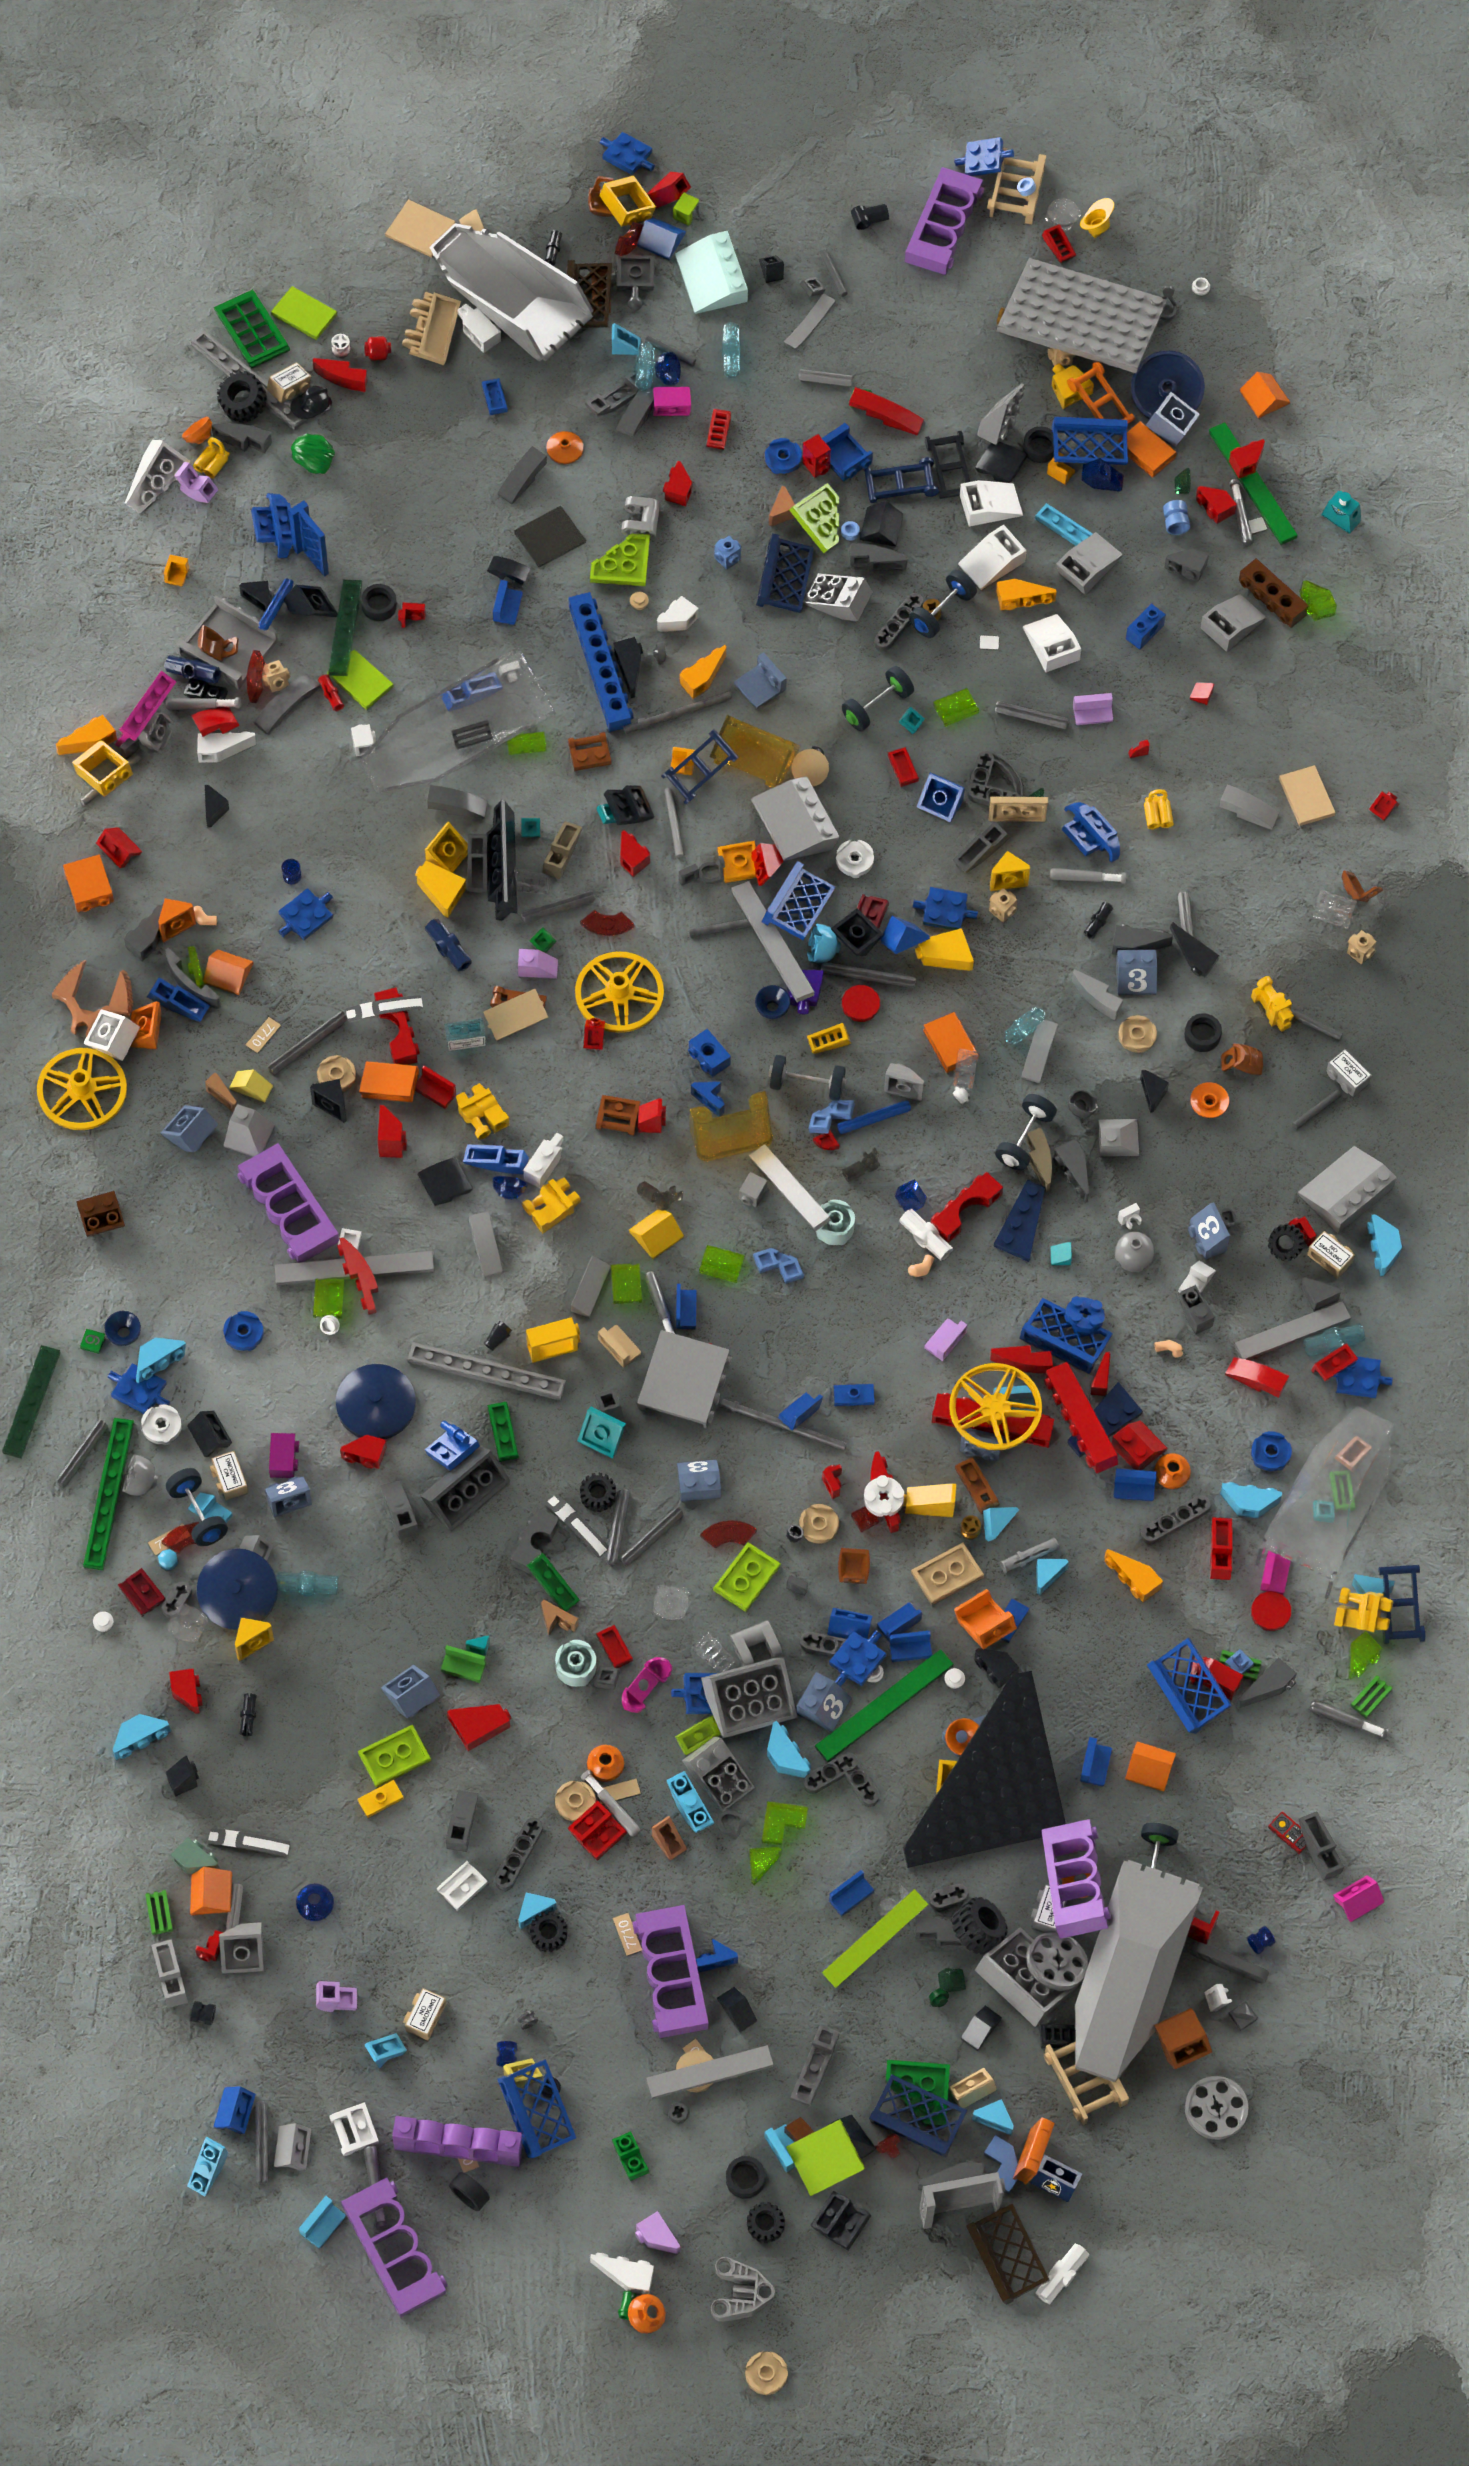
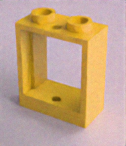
[599,176,656,227]
[72,740,133,797]
[526,1317,581,1363]

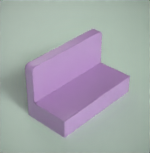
[1073,693,1113,725]
[924,1319,967,1361]

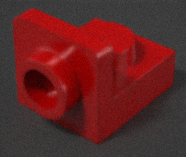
[398,602,426,628]
[1368,791,1399,821]
[583,1018,605,1050]
[1289,1216,1317,1246]
[822,1464,842,1499]
[195,1930,223,1962]

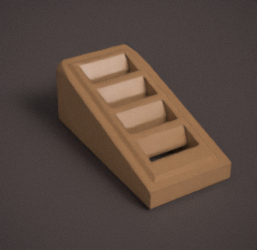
[205,1073,237,1112]

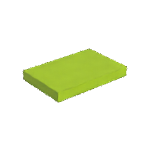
[271,286,337,340]
[327,649,394,710]
[713,1542,781,1612]
[358,1724,431,1788]

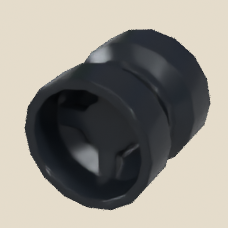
[191,2001,216,2025]

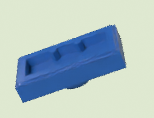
[482,378,508,415]
[834,1384,874,1406]
[1001,1599,1029,1643]

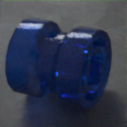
[281,859,302,885]
[1247,1926,1276,1954]
[496,2041,518,2067]

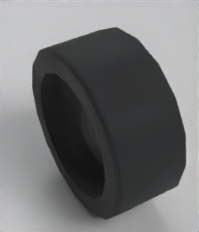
[1023,426,1054,463]
[361,584,397,621]
[1184,1013,1222,1052]
[726,2156,765,2199]
[449,2172,490,2211]

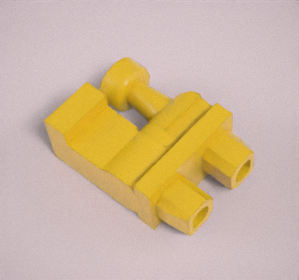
[1251,976,1294,1032]
[456,1083,509,1140]
[521,1177,581,1234]
[1334,1587,1393,1632]

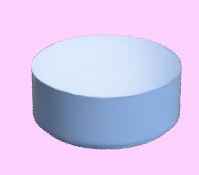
[1017,178,1036,196]
[841,521,860,541]

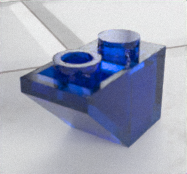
[1081,458,1124,492]

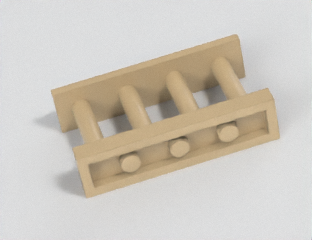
[987,148,1046,225]
[1044,2041,1129,2125]

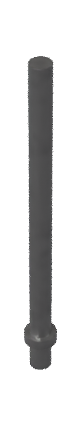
[689,912,811,937]
[721,1399,846,1450]

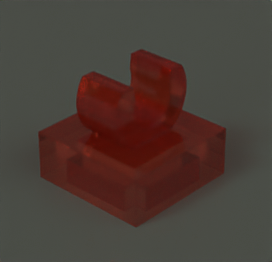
[851,1506,879,1532]
[875,2134,901,2158]

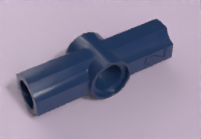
[164,655,221,684]
[425,919,472,972]

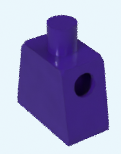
[787,970,823,1015]

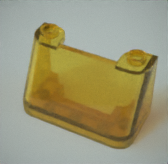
[710,715,800,788]
[689,1091,773,1161]

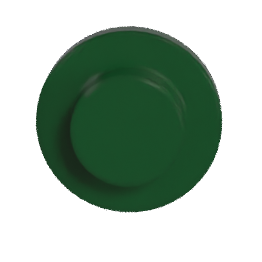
[929,1988,949,2007]

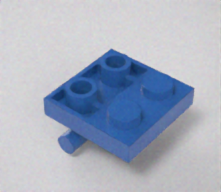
[425,1421,480,1471]

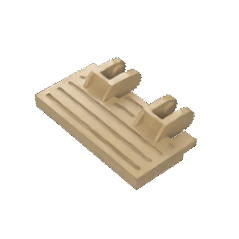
[402,292,461,365]

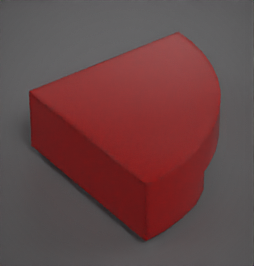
[1128,740,1150,758]
[813,1130,840,1150]

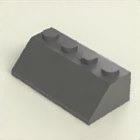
[420,1446,511,1531]

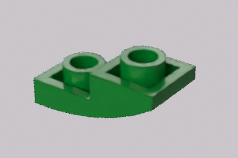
[612,2131,649,2181]

